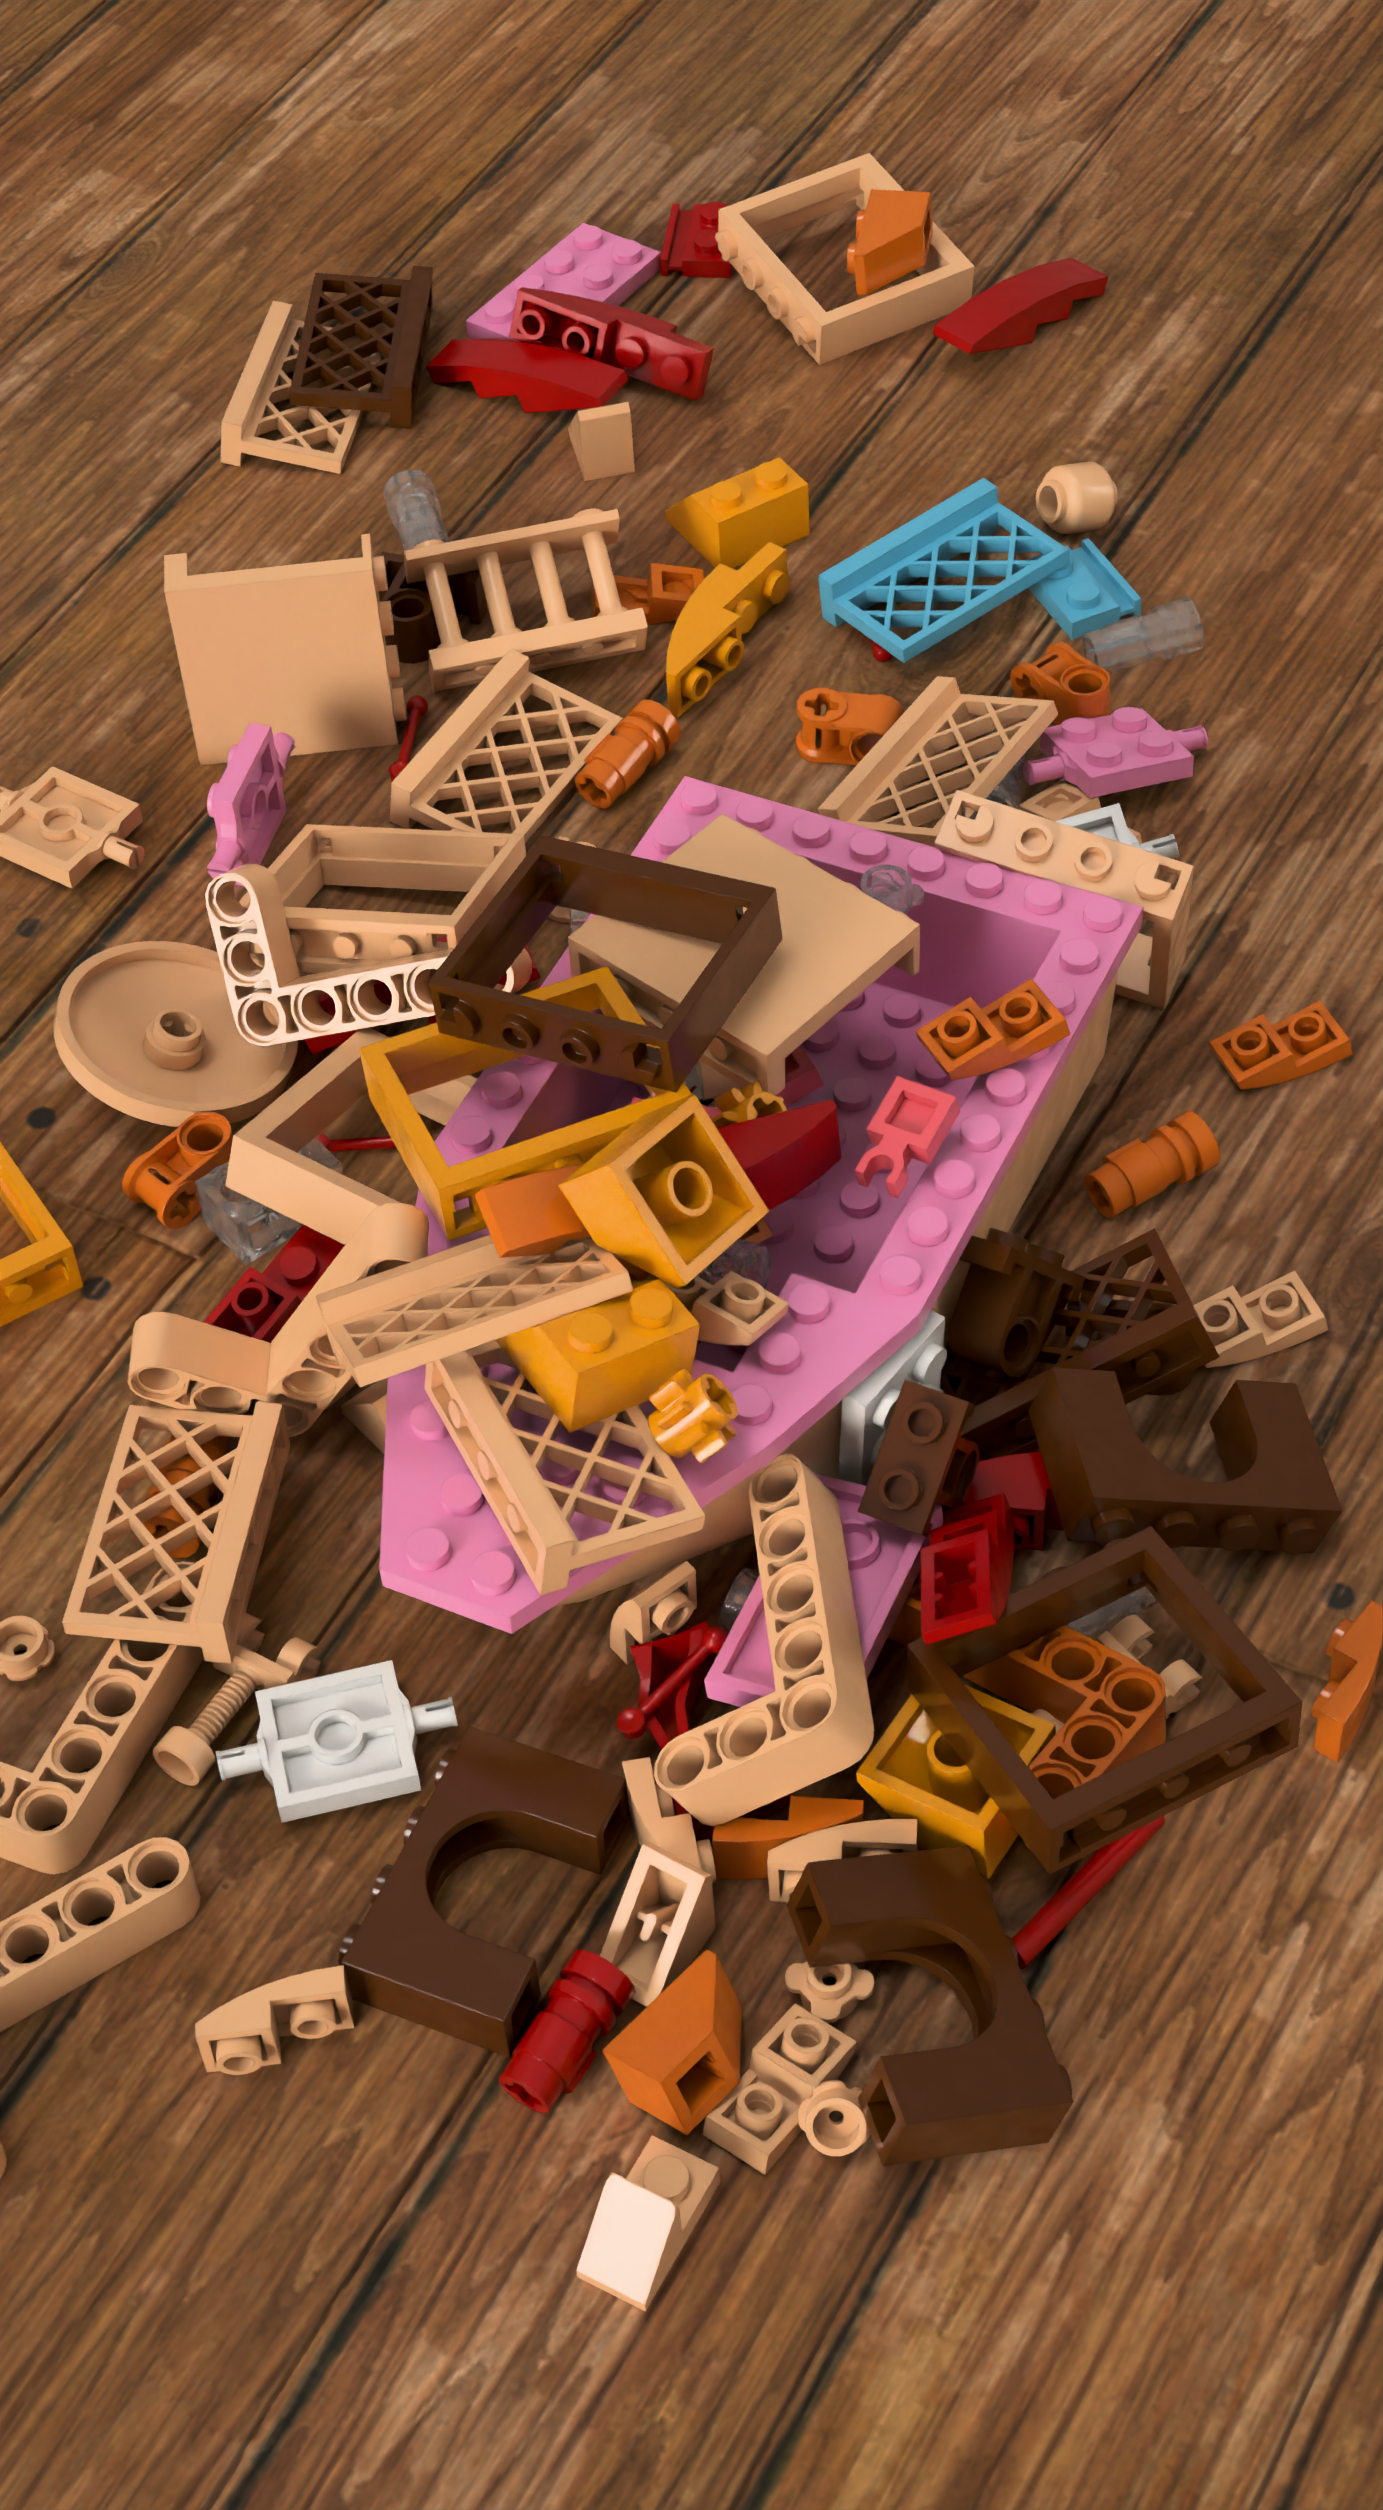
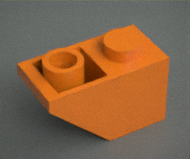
[847,189,933,296]
[602,1949,742,2135]

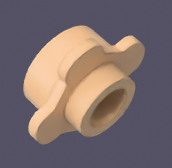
[785,1961,874,2023]

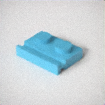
[1027,538,1142,640]

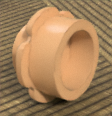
[0,1616,55,1681]
[798,2080,871,2156]

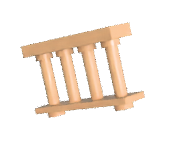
[404,508,648,692]

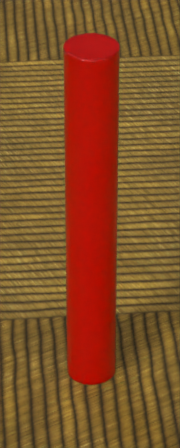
[1012,1816,1165,1969]

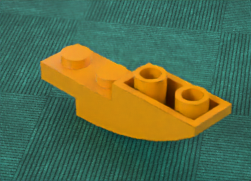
[666,542,790,718]

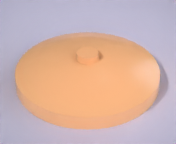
[53,941,298,1127]

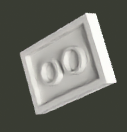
[839,1310,947,1486]

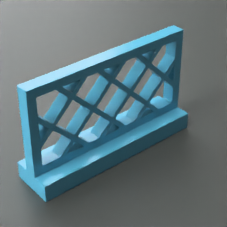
[818,478,1070,663]

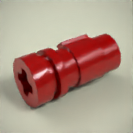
[498,1950,636,2114]

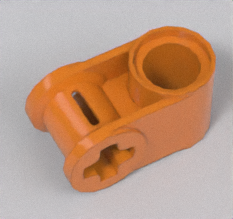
[1010,641,1111,725]
[796,688,904,766]
[122,1112,233,1229]

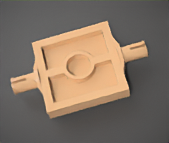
[0,766,145,889]

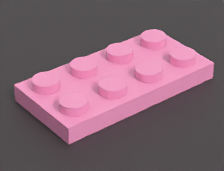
[465,223,661,342]
[704,1473,943,1707]

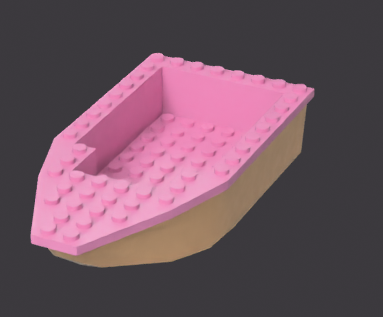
[379,776,1144,1634]

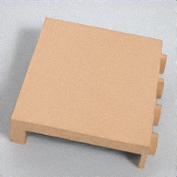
[164,534,407,766]
[568,813,920,1095]

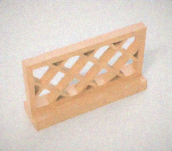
[220,301,385,474]
[390,649,623,847]
[818,676,1058,847]
[315,1235,634,1387]
[424,1340,705,1596]
[62,1402,291,1664]

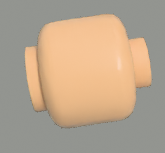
[1036,461,1118,534]

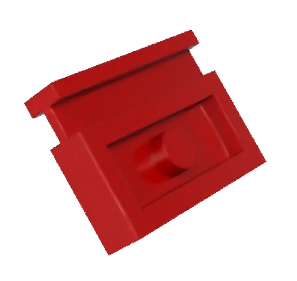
[660,202,733,278]

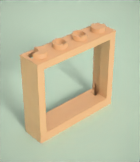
[715,153,975,365]
[934,790,1194,1010]
[239,824,526,979]
[225,1027,477,1245]

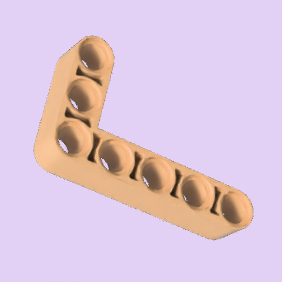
[205,863,532,1046]
[128,1203,429,1437]
[654,1453,874,1826]
[0,1561,204,1874]
[0,1837,201,2179]

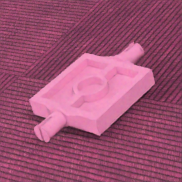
[1023,707,1208,798]
[207,723,295,886]

